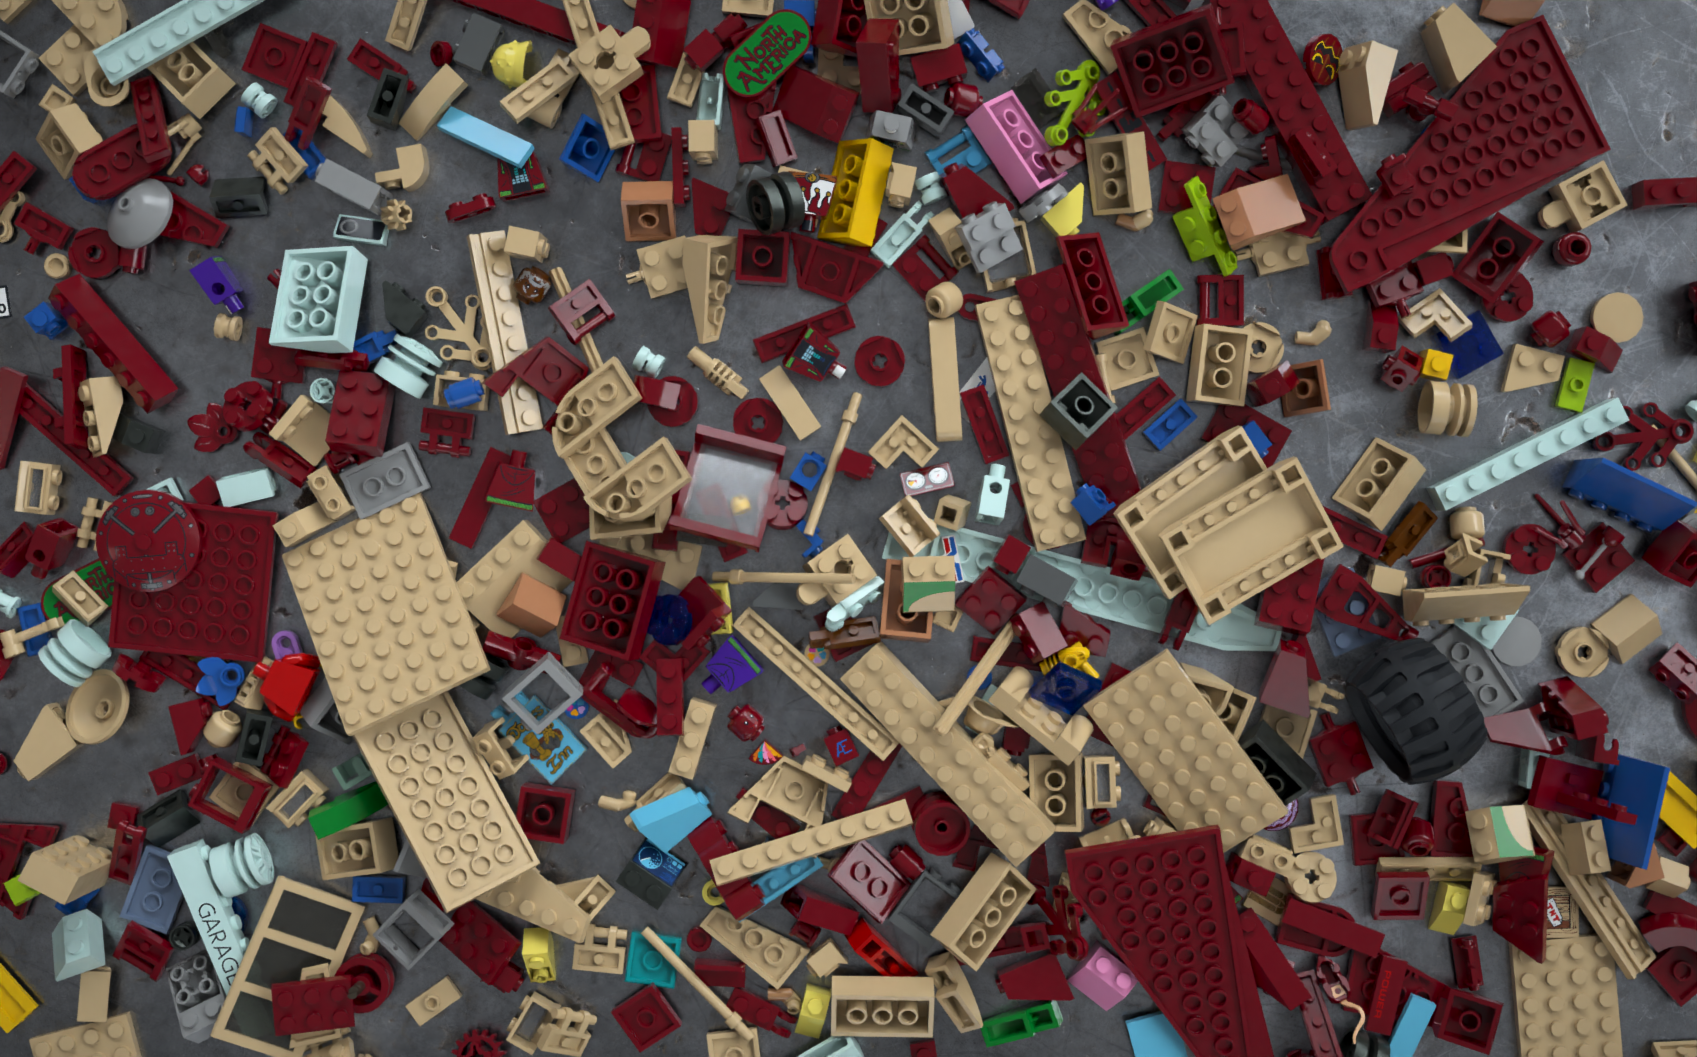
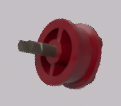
[335,953,395,1013]

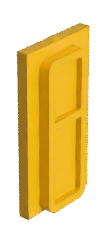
[1659,772,1697,849]
[0,963,39,1034]

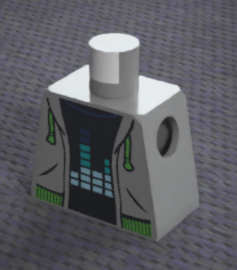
[865,110,917,152]

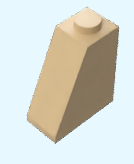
[14,702,84,781]

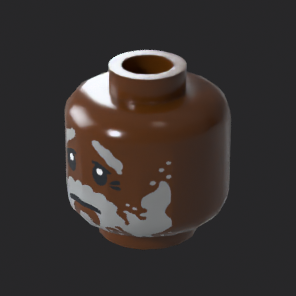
[513,266,551,305]

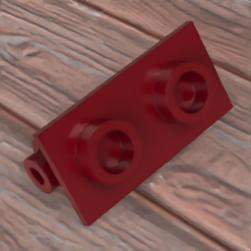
[1451,935,1484,991]

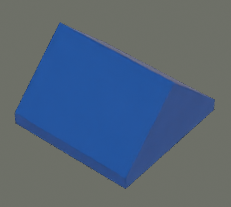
[559,113,615,182]

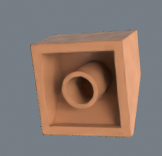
[621,181,676,241]

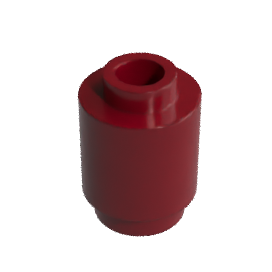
[711,13,748,49]
[1232,98,1270,134]
[117,245,147,274]
[888,843,926,881]

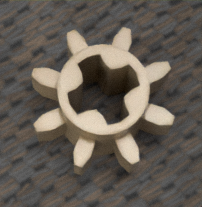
[381,199,412,231]

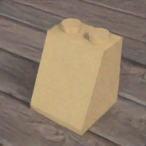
[1421,2,1497,94]

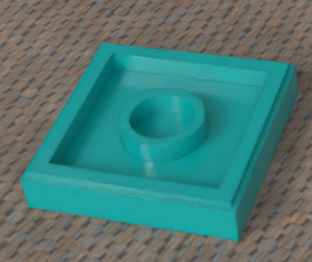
[624,930,682,989]

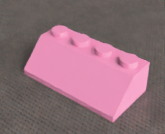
[965,90,1068,204]

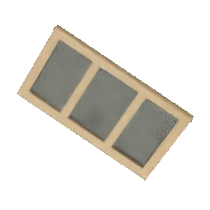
[210,875,365,1057]

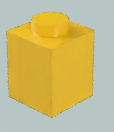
[1419,349,1454,382]

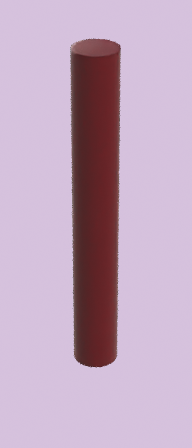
[1409,537,1485,569]

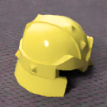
[490,40,533,89]

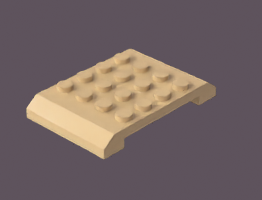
[1113,426,1267,599]
[1158,456,1344,625]

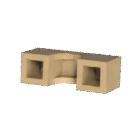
[668,697,717,780]

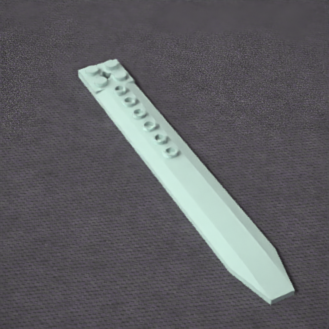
[882,520,1282,651]

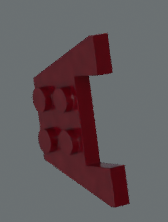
[482,336,589,435]
[0,823,60,920]
[952,824,1050,887]

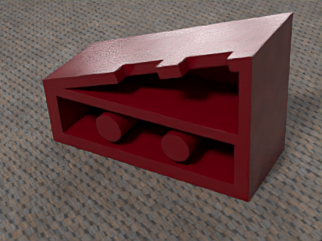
[856,18,902,113]

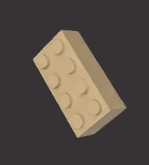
[17,835,112,905]
[930,852,1037,972]
[831,976,935,1038]

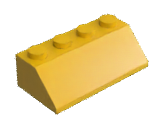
[817,138,894,247]

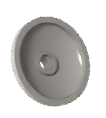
[107,178,173,249]

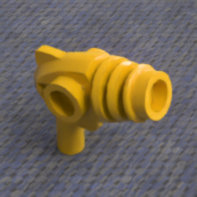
[1039,642,1099,681]

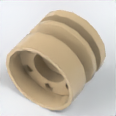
[1418,381,1478,437]

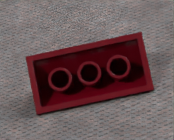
[1055,232,1129,340]

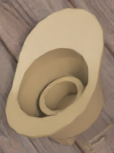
[84,47,130,107]
[964,696,1020,736]

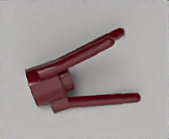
[1071,84,1132,135]
[1534,494,1586,550]

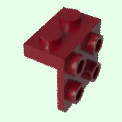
[669,576,732,651]

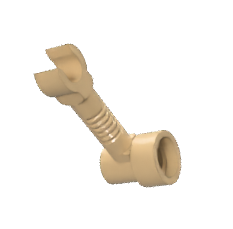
[0,616,65,659]

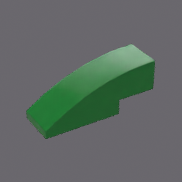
[1113,269,1184,336]
[308,781,388,840]
[980,1000,1063,1048]

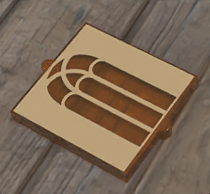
[1241,877,1293,927]

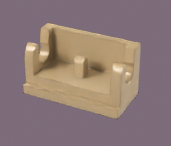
[1078,818,1134,847]
[77,966,112,1022]

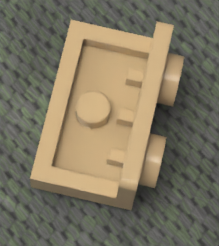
[879,495,940,557]

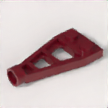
[1315,564,1419,642]

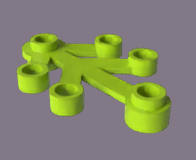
[1044,60,1106,146]

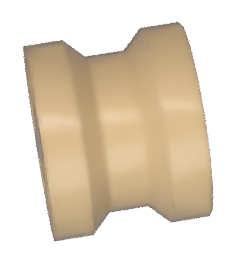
[214,313,243,341]

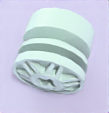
[374,334,443,399]
[38,619,112,687]
[209,833,274,898]

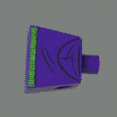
[189,256,244,315]
[701,634,764,694]

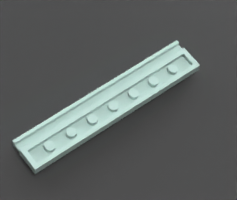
[92,0,265,86]

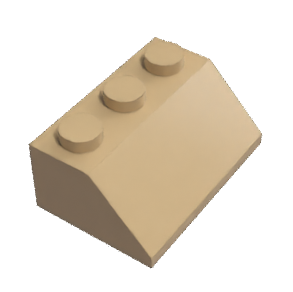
[1085,131,1152,216]
[1186,324,1253,407]
[1332,437,1426,531]
[589,496,672,540]
[1029,752,1084,832]

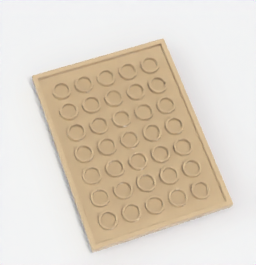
[282,493,491,736]

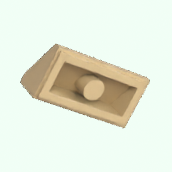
[52,570,108,627]

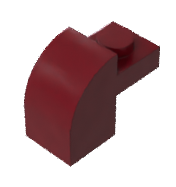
[633,375,681,410]

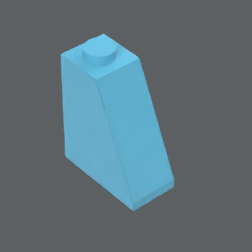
[629,787,712,853]

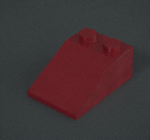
[772,65,860,143]
[1452,211,1544,304]

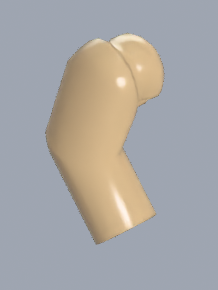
[598,790,637,812]

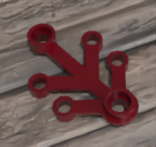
[1592,402,1694,471]
[1027,884,1089,961]

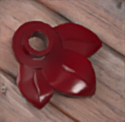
[187,403,238,452]

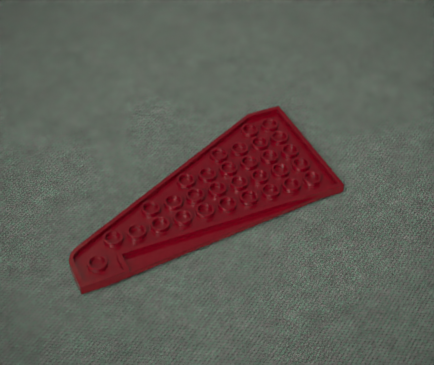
[1329,15,1611,295]
[1064,825,1274,1057]

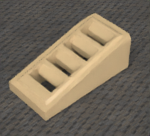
[234,656,274,710]

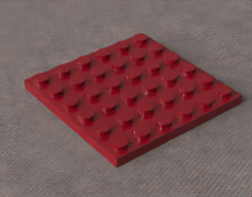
[108,502,278,662]

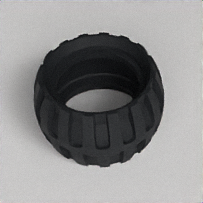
[1343,638,1488,785]

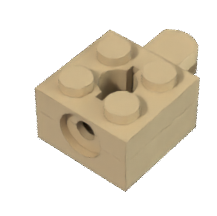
[569,24,651,104]
[1538,160,1627,232]
[796,534,877,607]

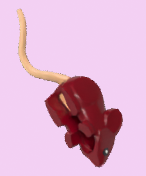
[1316,954,1365,1044]

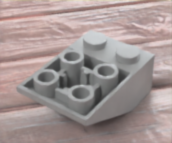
[166,949,238,1043]

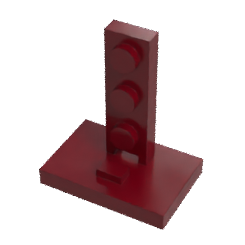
[1527,755,1638,825]

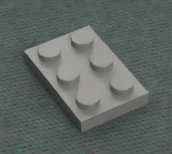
[339,442,431,520]

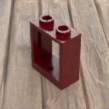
[188,757,273,834]

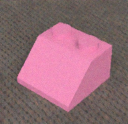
[1066,940,1138,1011]

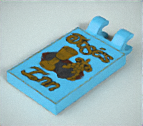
[490,691,588,785]

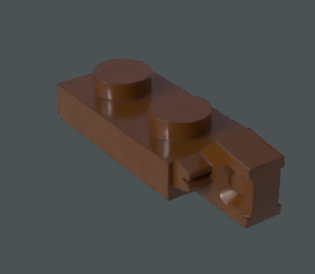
[1378,501,1438,567]
[808,616,881,650]

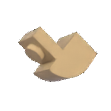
[375,144,429,192]

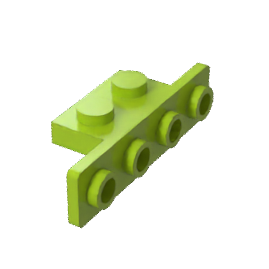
[1172,176,1237,277]

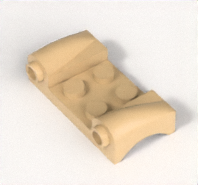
[988,666,1094,766]

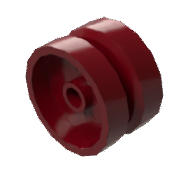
[910,792,970,856]

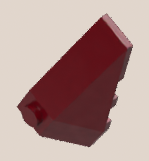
[1239,907,1312,1011]

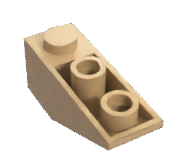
[78,376,124,458]

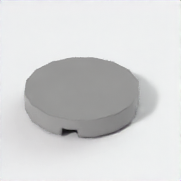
[1491,616,1542,666]

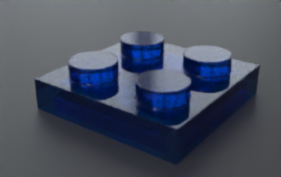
[1432,310,1504,379]
[1030,661,1102,715]

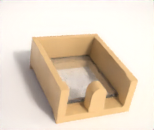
[982,218,1036,294]

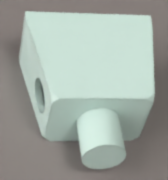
[974,464,1010,526]

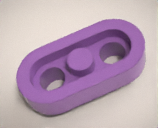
[271,630,303,659]

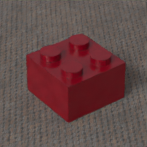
[735,229,790,287]
[516,782,576,844]

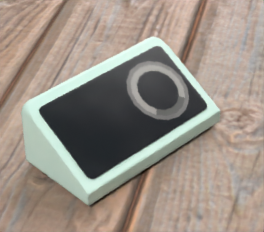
[333,214,389,247]

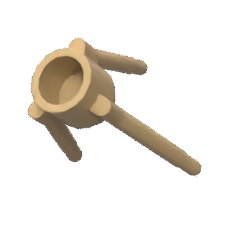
[167,112,202,176]

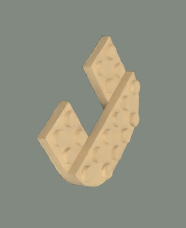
[0,0,129,97]
[552,356,693,522]

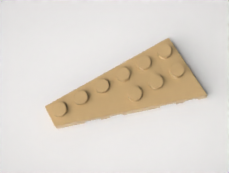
[475,867,591,943]

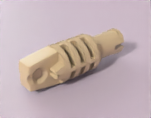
[687,346,749,399]

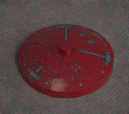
[96,490,203,592]

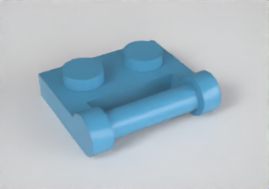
[924,125,991,180]

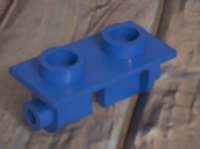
[956,28,1005,82]

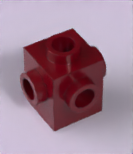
[1381,345,1424,392]

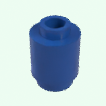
[444,377,485,409]

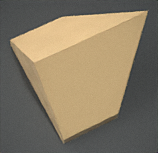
[556,875,616,920]

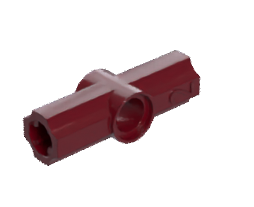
[483,631,562,675]

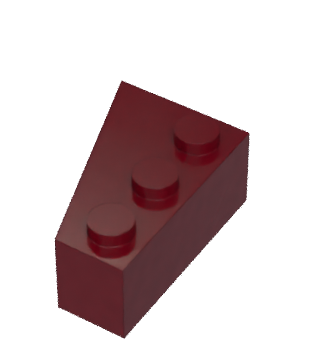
[1538,676,1609,740]

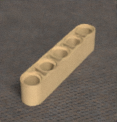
[928,317,962,442]

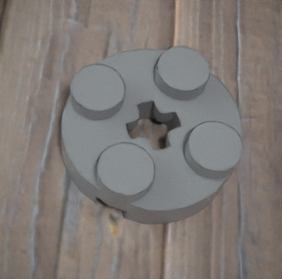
[1019,181,1068,223]

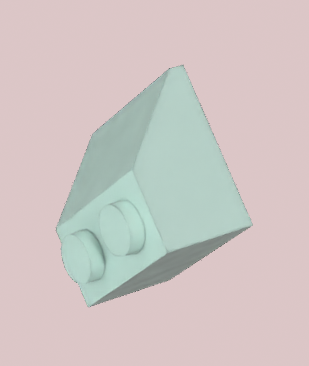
[52,909,105,982]

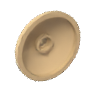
[65,669,130,745]

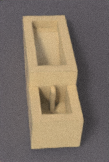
[399,64,468,142]
[322,96,373,158]
[759,365,822,441]
[925,952,983,1033]

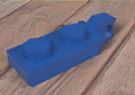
[338,330,401,371]

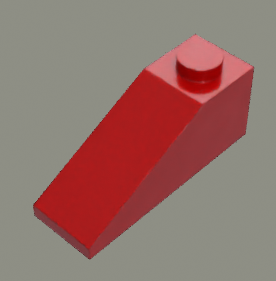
[844,918,918,977]

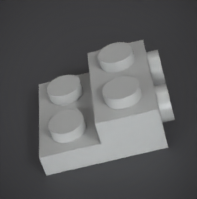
[1181,94,1249,167]
[955,201,1023,273]

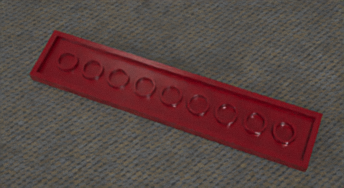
[1014,264,1142,517]

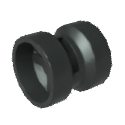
[169,920,202,951]

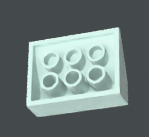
[269,246,368,353]

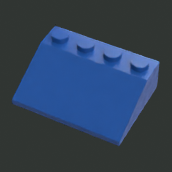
[1562,458,1697,533]
[1592,754,1670,870]

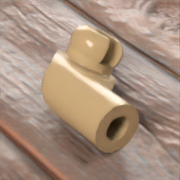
[1294,320,1332,346]
[360,916,380,955]

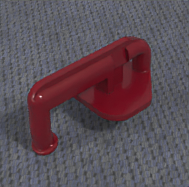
[581,662,657,739]

